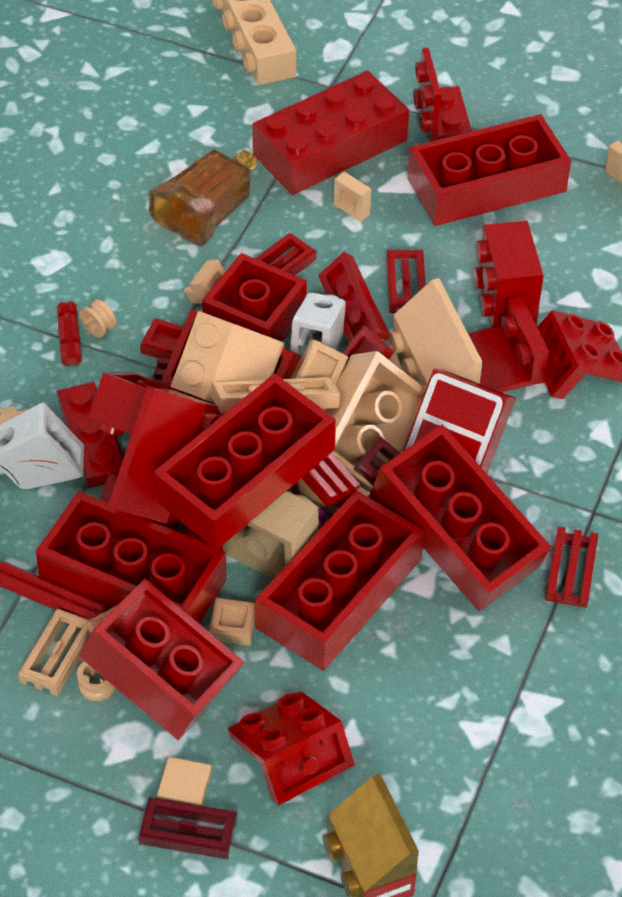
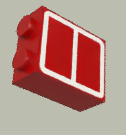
[402,369,516,474]

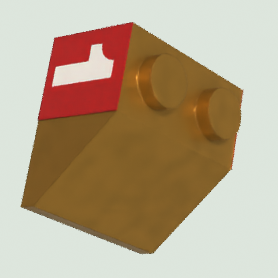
[323,773,419,897]

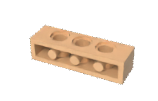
[212,0,297,86]

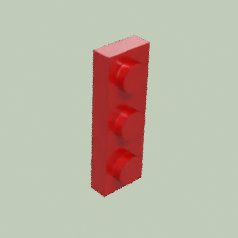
[318,252,390,343]
[57,382,123,488]

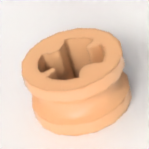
[79,299,117,338]
[77,661,116,701]

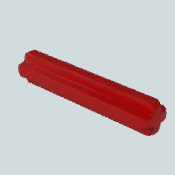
[0,561,107,620]

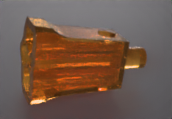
[149,149,257,246]

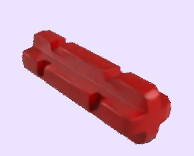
[56,301,82,367]

